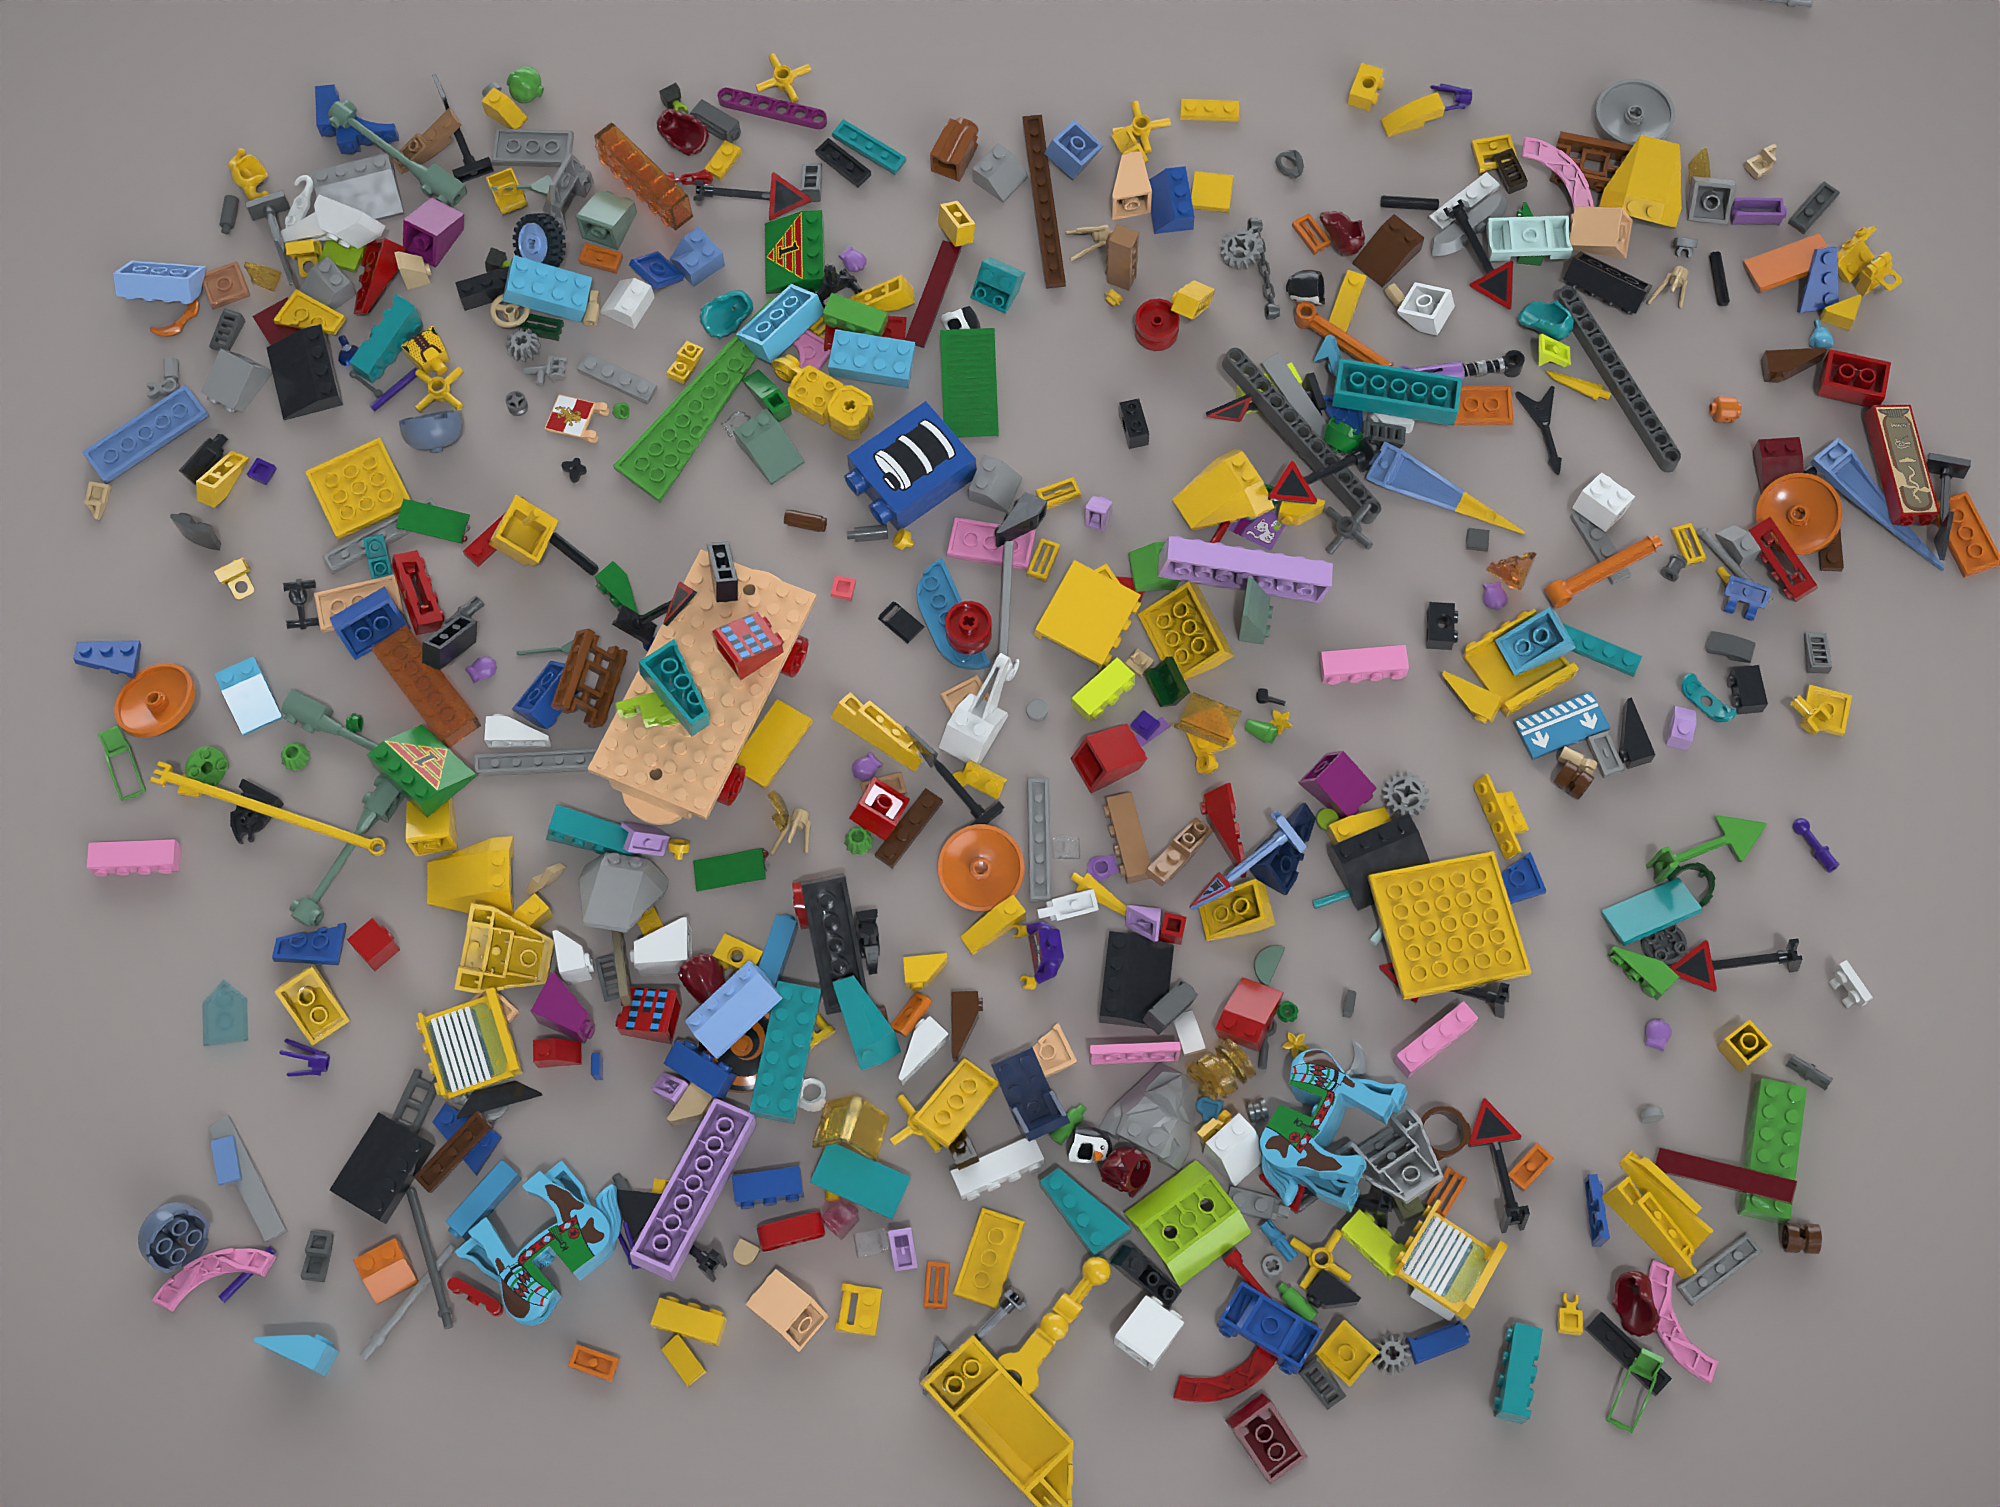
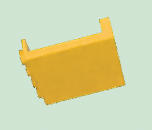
[1034,560,1142,671]
[1462,609,1579,717]

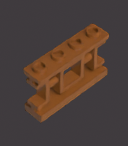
[1550,131,1633,192]
[551,628,628,728]

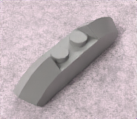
[1431,194,1508,256]

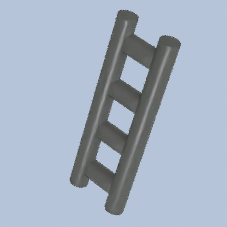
[391,1069,437,1134]

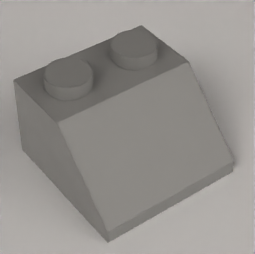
[973,143,1028,203]
[1688,176,1736,224]
[301,256,356,310]
[969,455,1022,513]

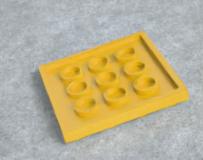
[305,437,411,540]

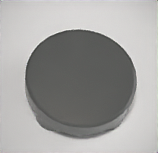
[1641,924,1687,966]

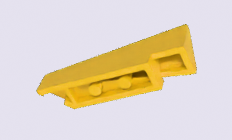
[831,692,923,772]
[1619,1150,1714,1250]
[1602,1176,1697,1279]

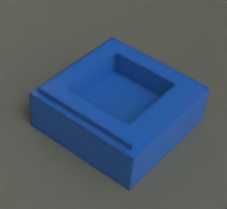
[591,1053,603,1080]

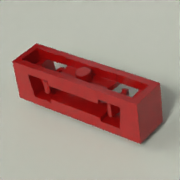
[1748,517,1818,602]
[391,550,445,635]

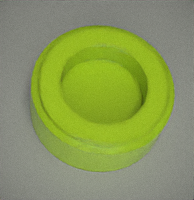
[1316,809,1339,831]

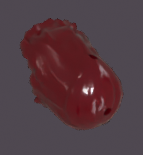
[656,109,709,156]
[1319,211,1365,256]
[677,953,725,1006]
[1612,1271,1659,1337]

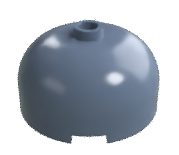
[399,410,462,453]
[138,1202,210,1273]

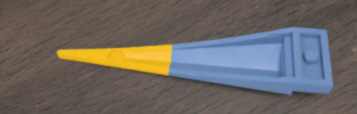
[1366,441,1525,534]

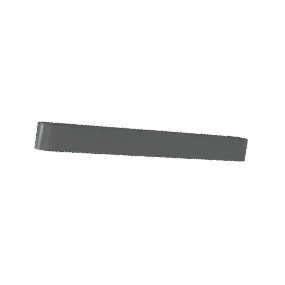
[1556,286,1681,473]
[1222,347,1382,524]

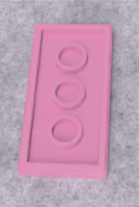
[947,517,1036,570]
[1090,1042,1181,1065]

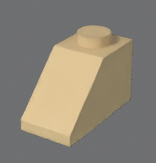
[394,251,432,290]
[667,1082,715,1126]

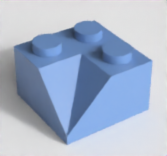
[1044,120,1103,179]
[670,226,725,287]

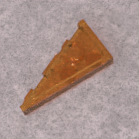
[1486,552,1537,591]

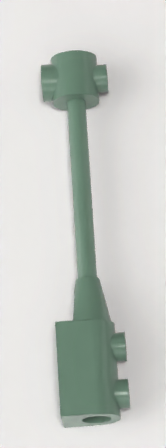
[328,99,467,207]
[281,689,377,751]
[289,774,405,927]

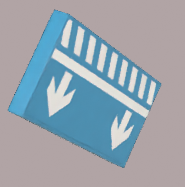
[1513,691,1611,760]

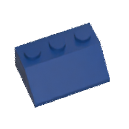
[1149,166,1195,234]
[330,586,410,660]
[512,661,586,729]

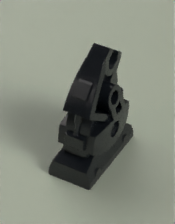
[230,779,284,844]
[854,909,880,975]

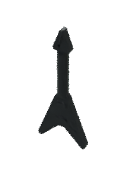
[1515,386,1562,475]

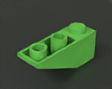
[1608,946,1679,1000]

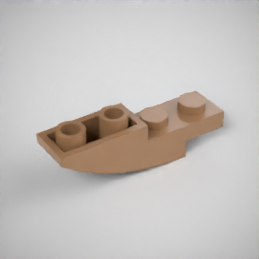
[391,109,462,174]
[1145,818,1213,887]

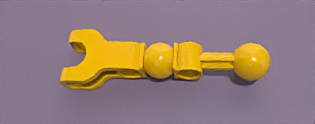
[997,1256,1111,1397]

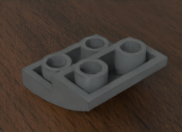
[170,513,221,551]

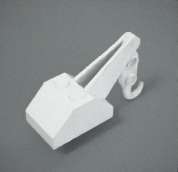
[280,175,385,249]
[939,653,1019,764]

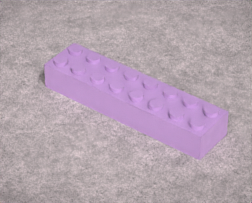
[1157,536,1333,603]
[630,1098,756,1282]

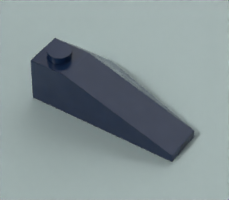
[1249,803,1316,895]

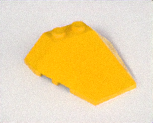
[1599,135,1682,228]
[1172,449,1274,531]
[427,836,514,916]
[454,903,554,993]

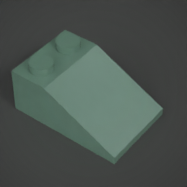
[734,408,805,485]
[1239,577,1273,645]

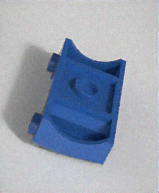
[1217,1281,1322,1375]

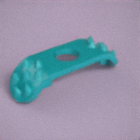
[1681,673,1737,723]

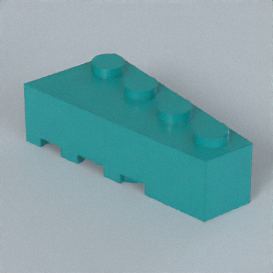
[349,294,423,384]
[639,639,709,737]
[546,805,633,856]
[1040,1168,1131,1257]
[1492,1322,1543,1424]

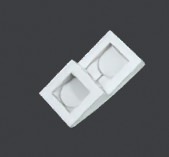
[1172,1010,1206,1056]

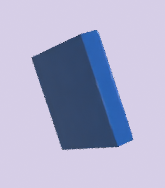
[629,251,685,289]

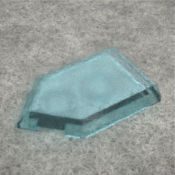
[202,980,248,1046]

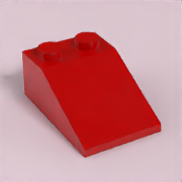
[1215,977,1284,1052]

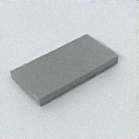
[492,128,574,167]

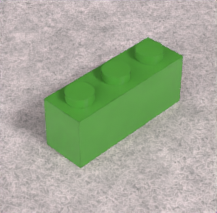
[822,293,888,337]

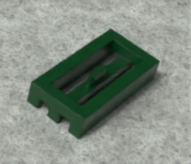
[519,314,564,341]

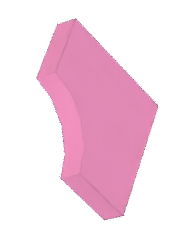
[792,330,831,370]

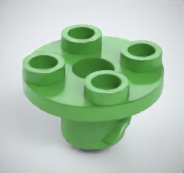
[185,746,229,786]

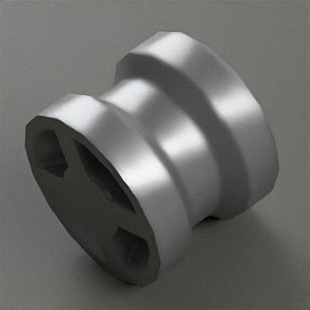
[505,391,528,416]
[1245,1097,1269,1124]

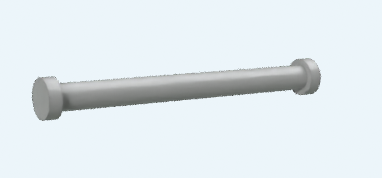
[1696,526,1773,606]

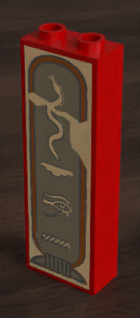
[1864,405,1940,526]

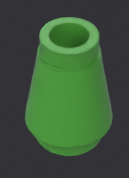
[1245,719,1278,744]

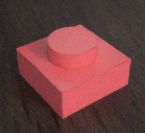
[831,575,856,601]

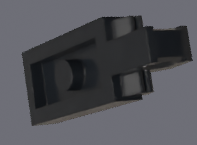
[179,434,228,485]

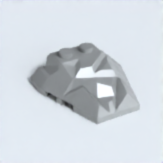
[1099,1062,1199,1172]

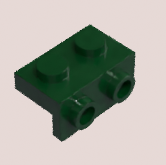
[1144,656,1190,707]

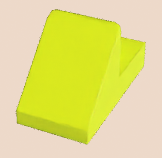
[1538,334,1571,368]

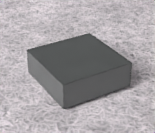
[1467,528,1490,552]
[1342,990,1356,1018]

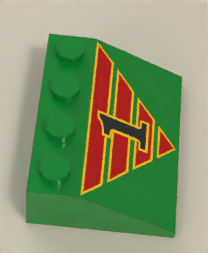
[765,210,825,294]
[367,724,476,818]

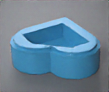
[1196,1097,1224,1123]

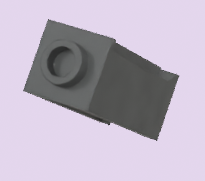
[690,99,741,143]
[1143,979,1198,1035]

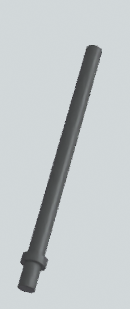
[406,1188,453,1329]

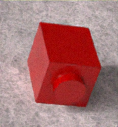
[1160,912,1187,945]

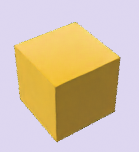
[1717,1019,1773,1073]

